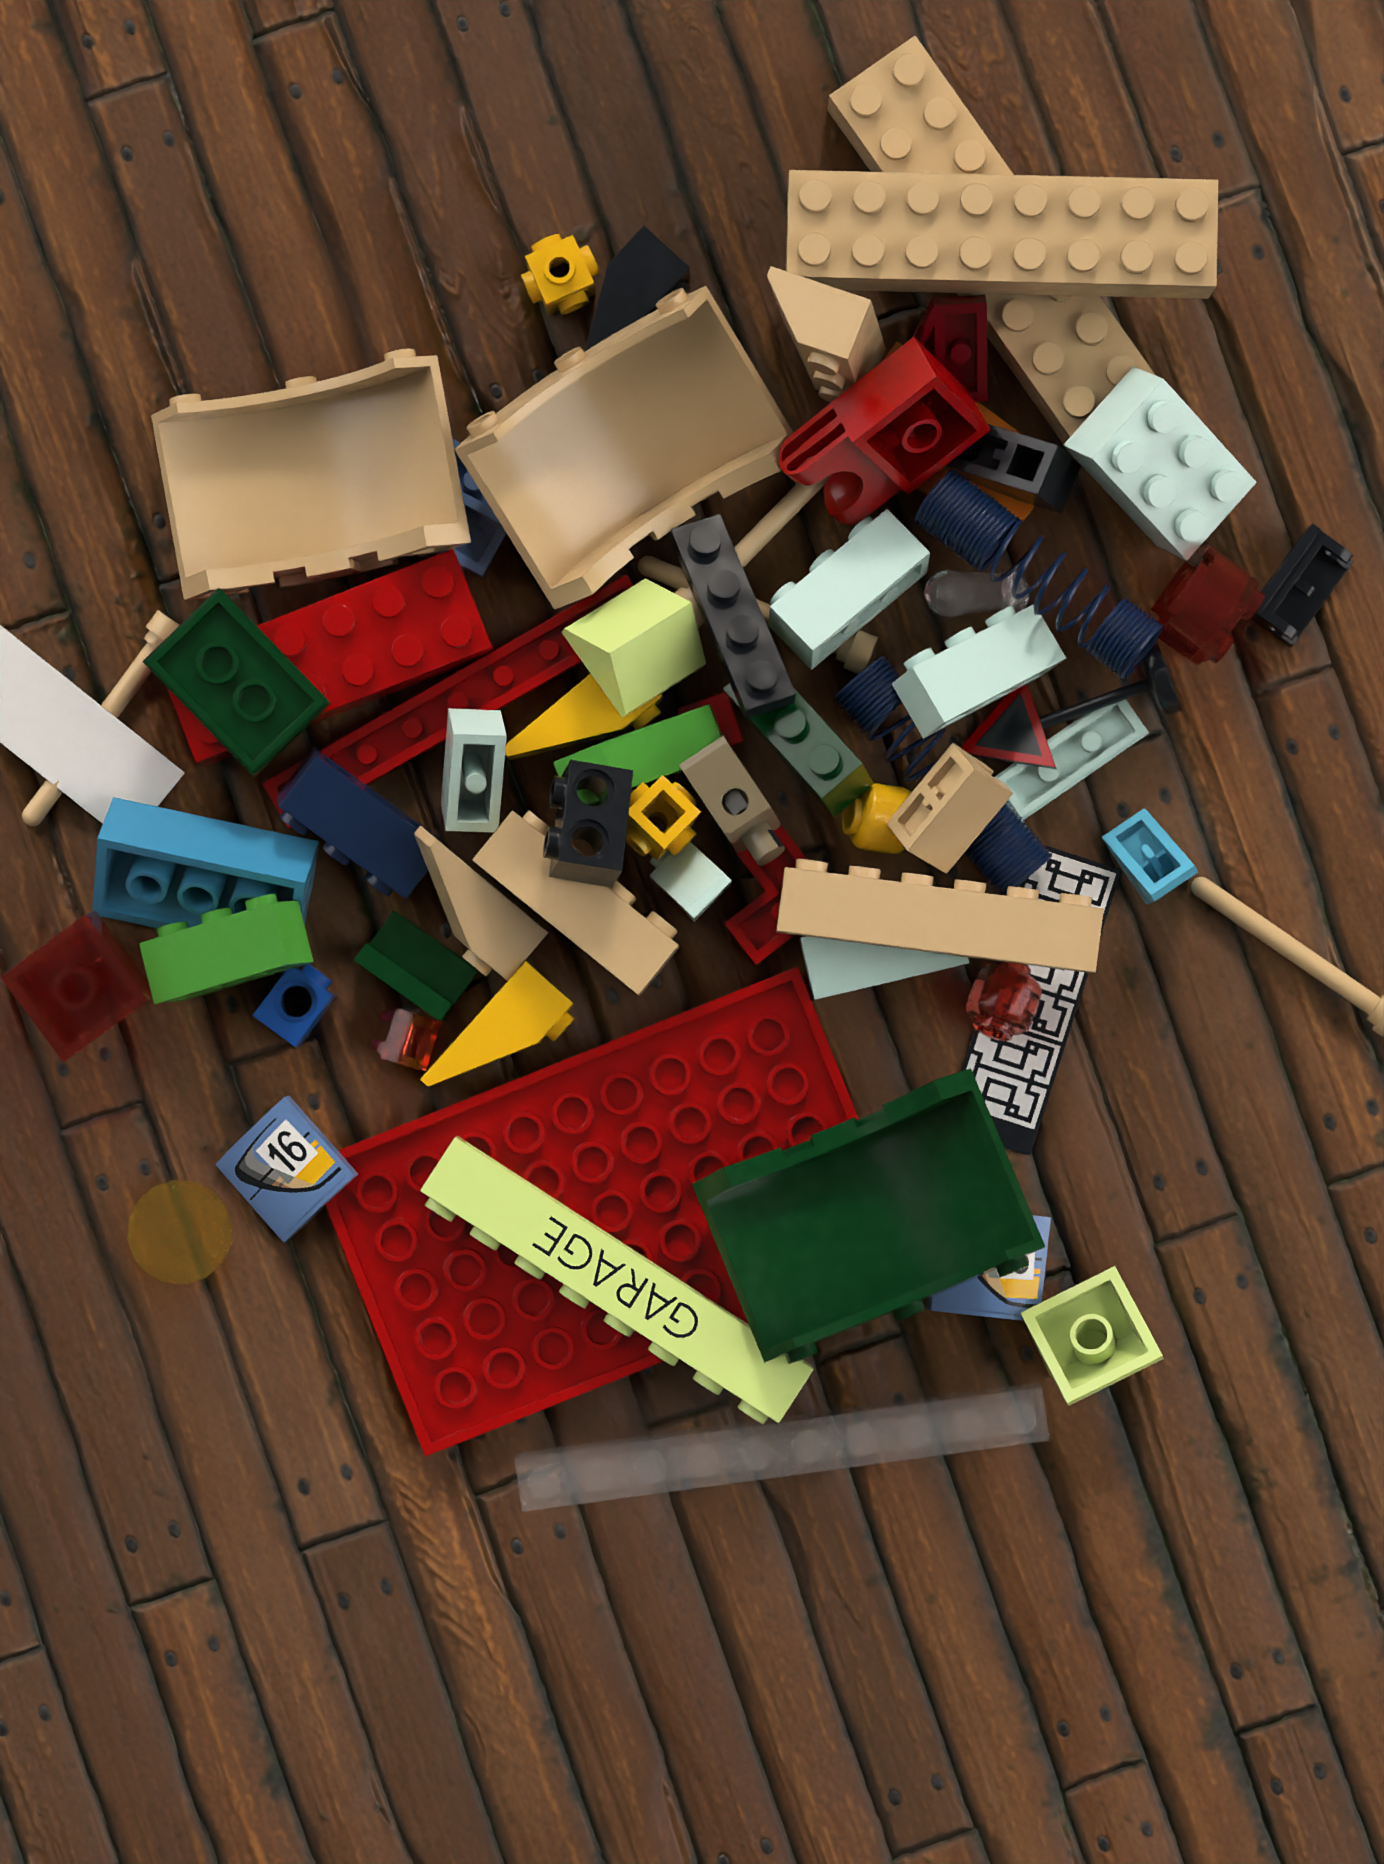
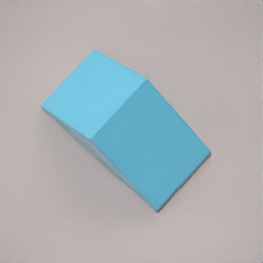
[1102,808,1198,905]

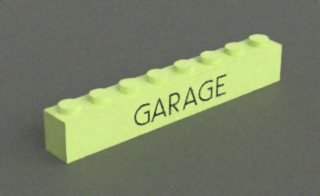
[420,1136,814,1424]

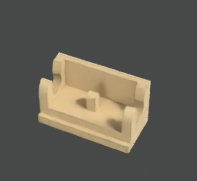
[887,743,1013,874]

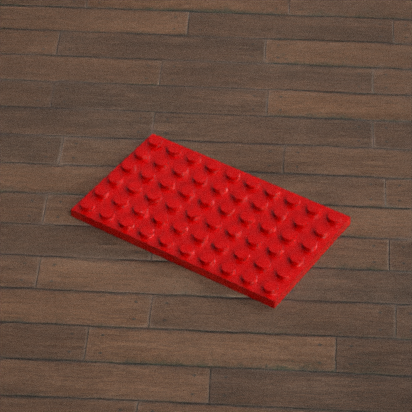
[325,966,859,1457]

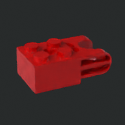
[779,337,991,525]

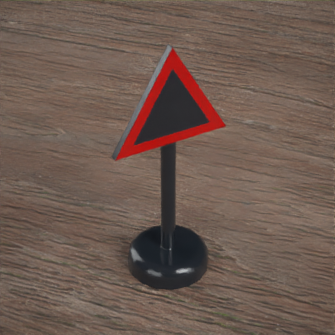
[960,642,1183,770]

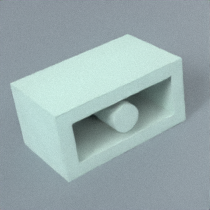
[441,708,507,833]

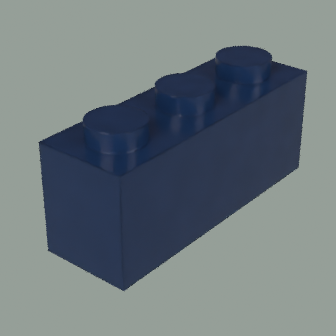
[276,747,442,899]

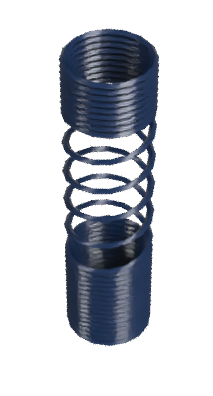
[914,470,1163,679]
[834,656,1052,896]

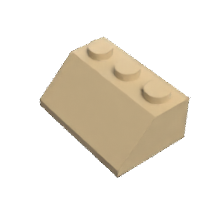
[767,266,886,403]

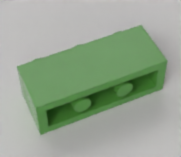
[139,894,314,1004]

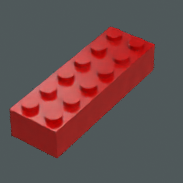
[167,549,495,767]

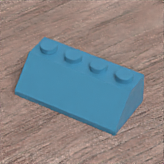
[92,797,319,928]

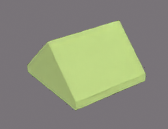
[562,578,706,718]
[1021,1266,1164,1406]

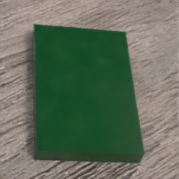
[142,588,331,777]

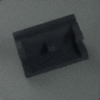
[1245,523,1354,647]

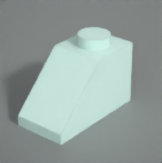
[649,842,732,922]

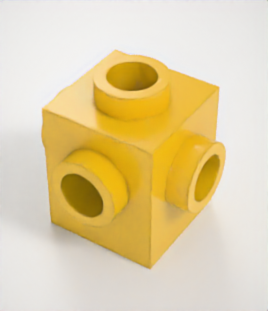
[521,234,600,315]
[626,775,701,861]

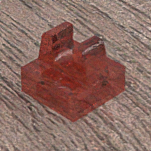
[372,1008,441,1072]

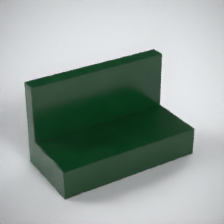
[354,910,479,1022]

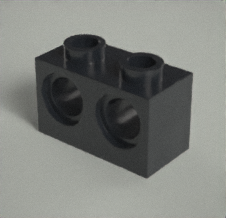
[543,760,633,888]

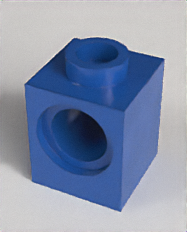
[252,964,337,1047]

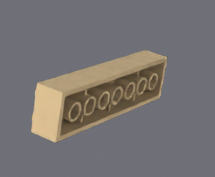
[827,36,1155,445]
[786,170,1218,299]

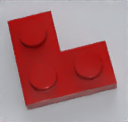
[724,825,808,965]

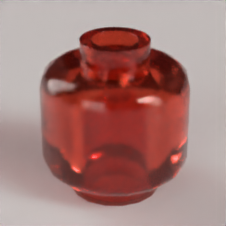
[966,962,1042,1041]

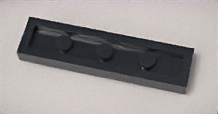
[670,514,796,719]

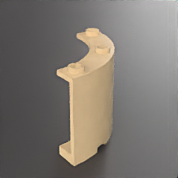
[454,286,794,610]
[151,349,471,600]

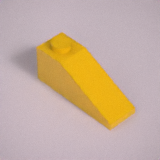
[505,673,663,760]
[420,961,575,1087]

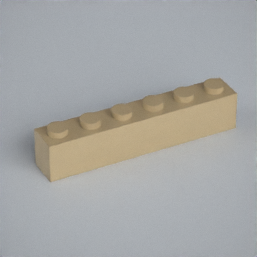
[776,859,1104,973]

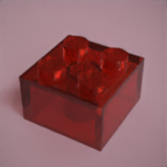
[0,910,153,1062]

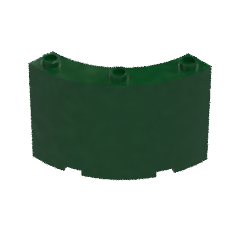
[692,1068,1045,1364]

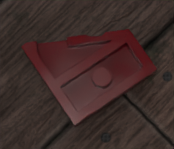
[913,295,988,402]

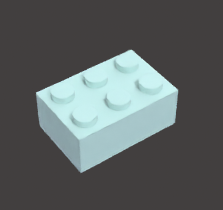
[1063,367,1257,561]

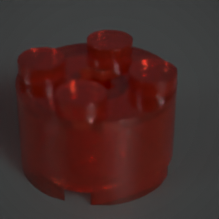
[1151,543,1265,666]

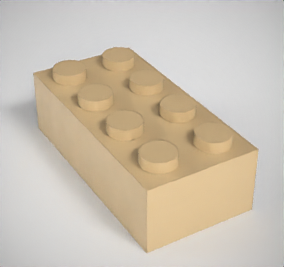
[472,810,679,996]

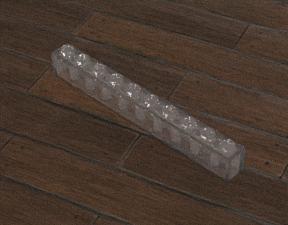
[515,1383,1050,1512]

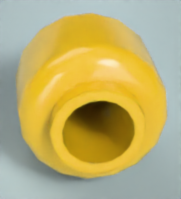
[842,783,911,855]

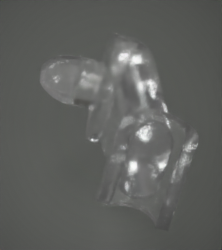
[924,569,1029,617]

